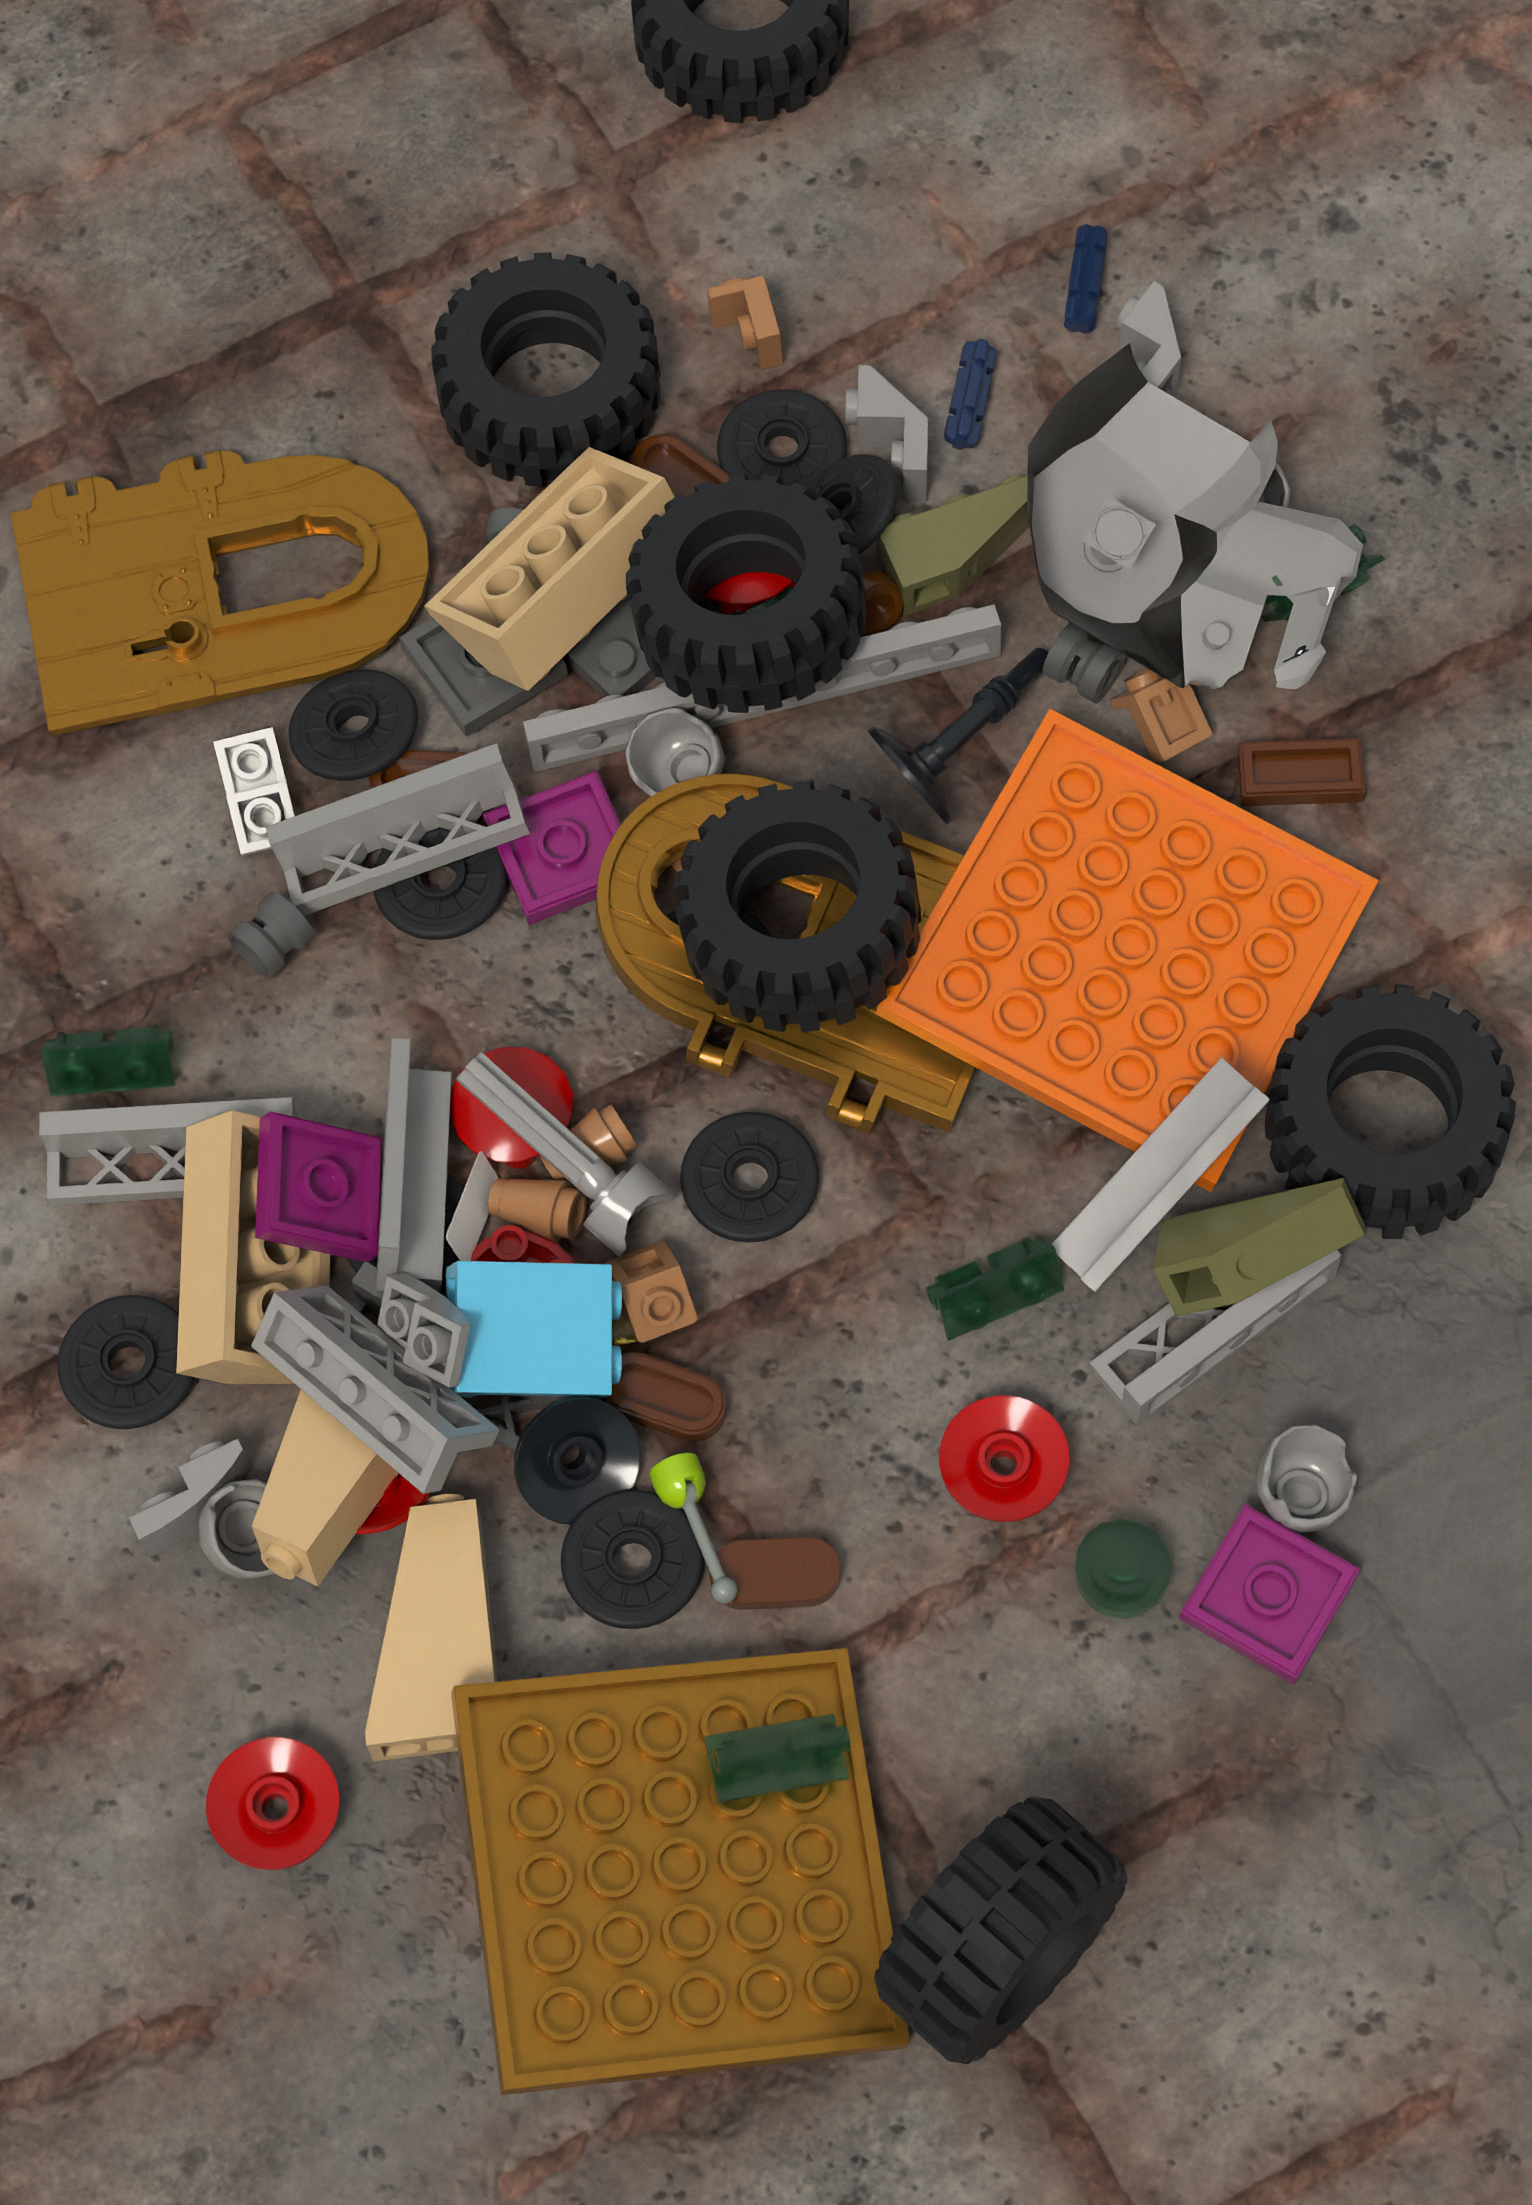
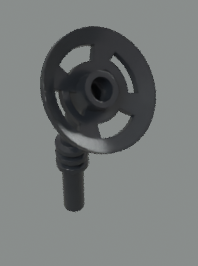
[867,648,1049,825]

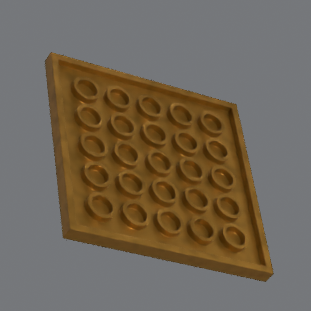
[451,1648,910,2095]

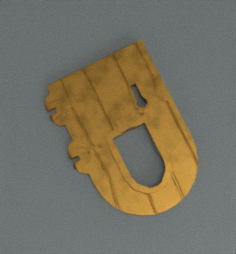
[10,450,430,736]

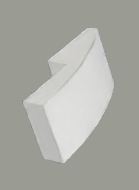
[213,727,295,856]

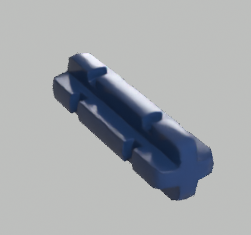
[1064,224,1108,334]
[944,339,997,450]

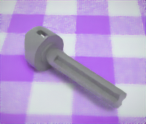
[456,1052,676,1257]

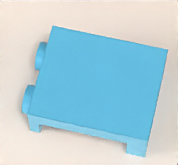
[446,1261,622,1399]

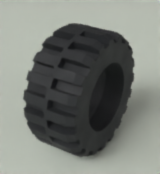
[631,0,849,123]
[431,252,661,487]
[626,474,867,713]
[674,781,922,1032]
[1264,984,1516,1239]
[874,1796,1127,2064]

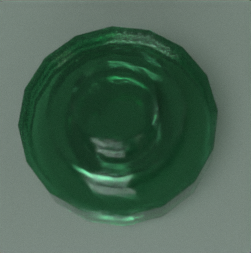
[1074,1519,1172,1619]

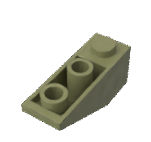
[877,474,1034,617]
[1152,1178,1366,1316]

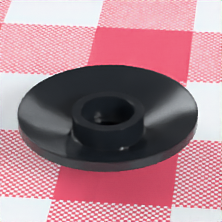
[514,1397,640,1525]

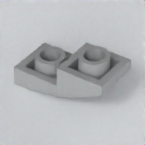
[377,1272,470,1388]
[129,1439,252,1558]

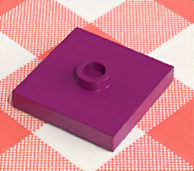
[483,770,621,925]
[255,1111,382,1262]
[1179,1504,1361,1685]

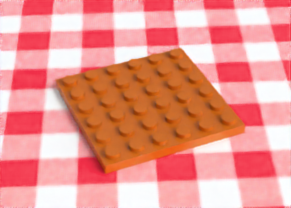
[875,709,1379,1192]

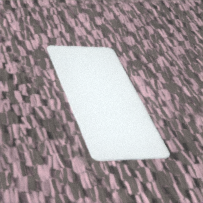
[446,1151,499,1261]

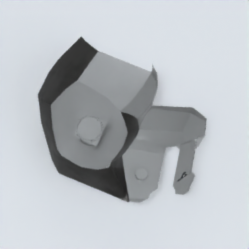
[1027,343,1363,689]

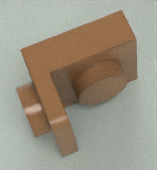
[707,275,783,370]
[1110,668,1213,763]
[605,1240,697,1342]

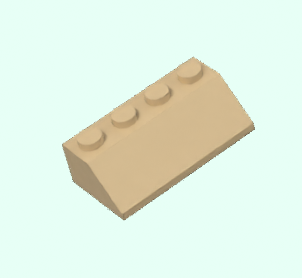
[424,447,675,691]
[176,1110,330,1384]

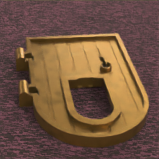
[596,774,976,1134]

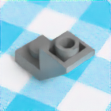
[1117,281,1181,396]
[845,365,928,500]

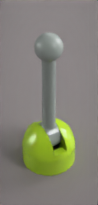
[649,1453,737,1603]

